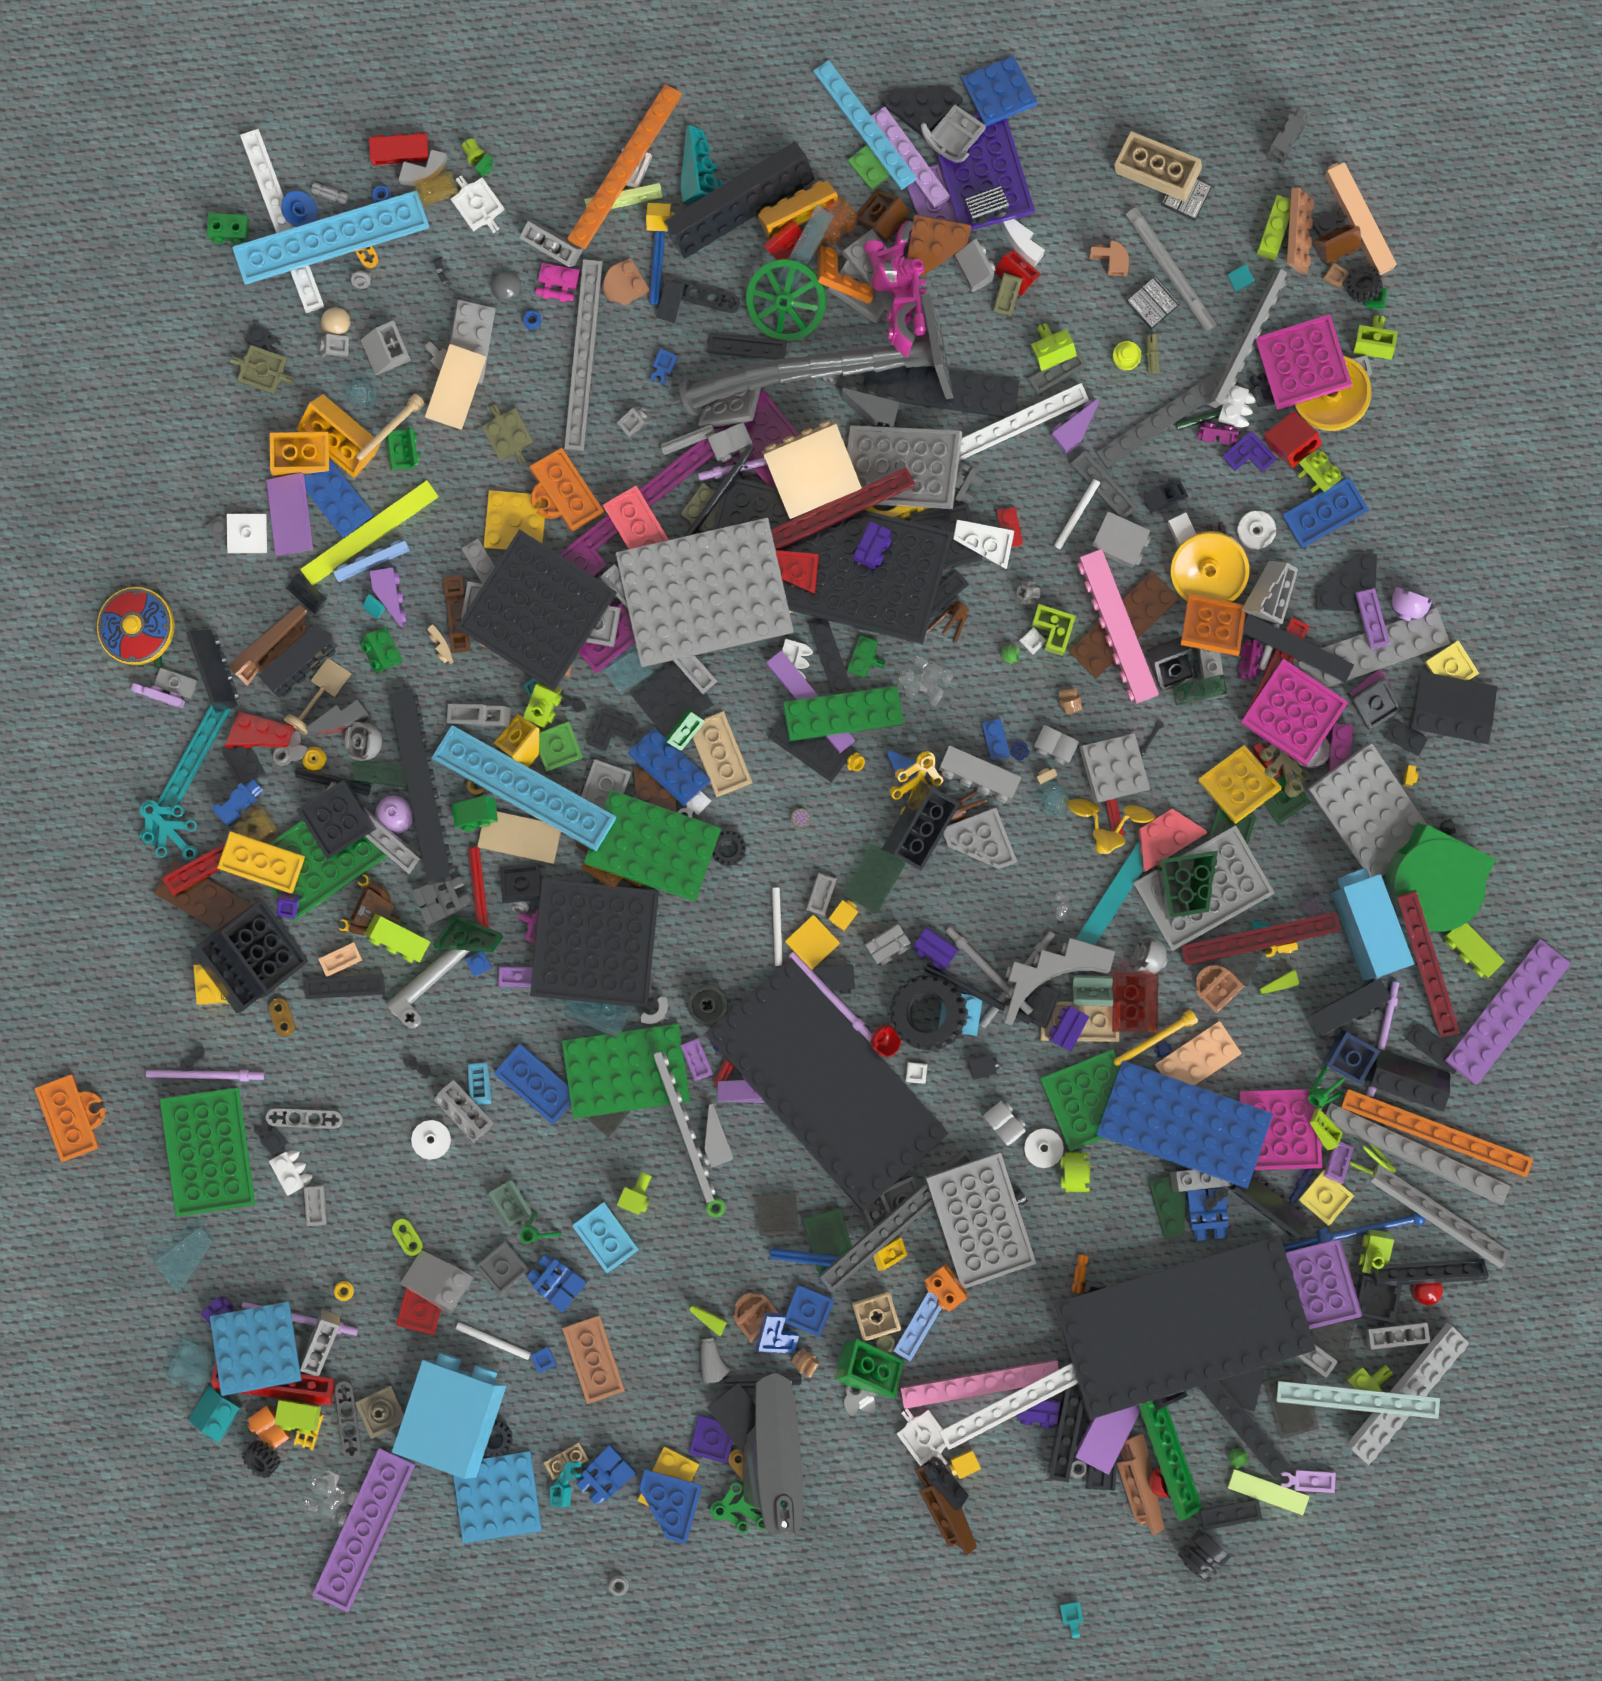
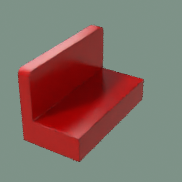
[994,249,1041,296]

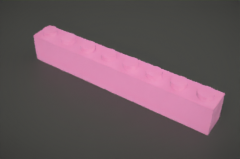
[1077,549,1159,704]
[900,1359,1059,1409]

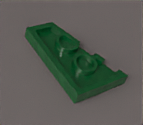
[433,914,503,953]
[1148,1175,1186,1239]

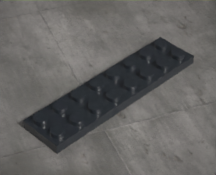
[862,366,1020,418]

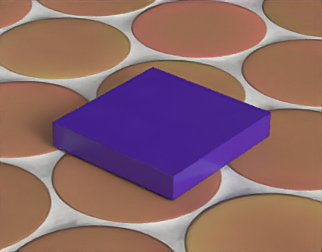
[689,1414,733,1464]

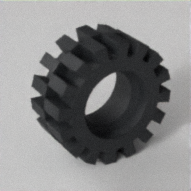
[1346,265,1383,303]
[712,830,746,866]
[484,1420,513,1457]
[242,1440,281,1478]

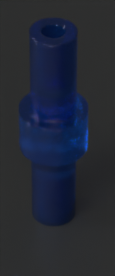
[1289,1168,1315,1203]

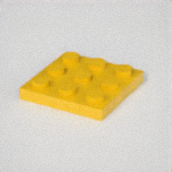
[484,490,547,550]
[1198,745,1281,824]

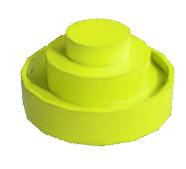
[1112,341,1141,370]

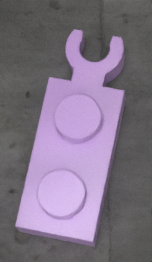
[131,683,185,709]
[1280,1470,1336,1493]

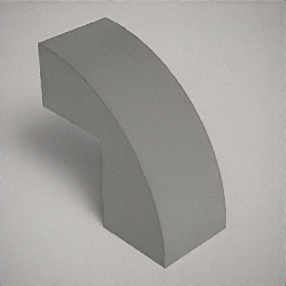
[398,150,448,186]

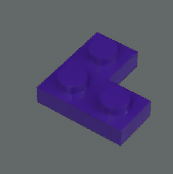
[1222,431,1277,473]

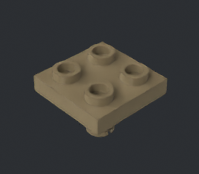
[355,1385,405,1439]

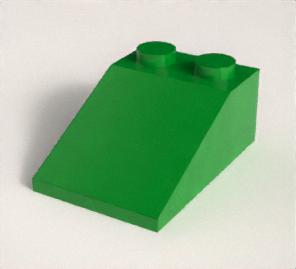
[835,1339,904,1398]

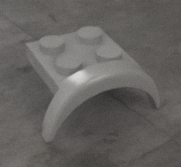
[921,105,986,162]

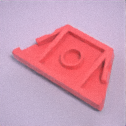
[1138,809,1207,872]

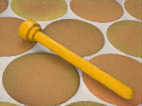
[1114,1009,1198,1066]

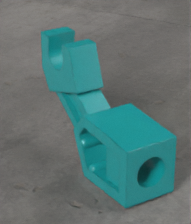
[550,1461,581,1508]

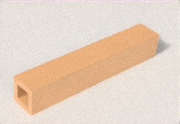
[1325,162,1396,275]

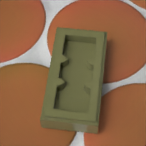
[993,273,1022,316]

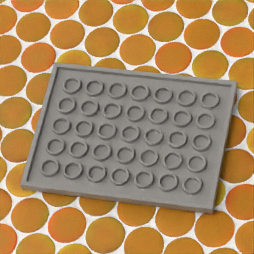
[616,518,794,667]

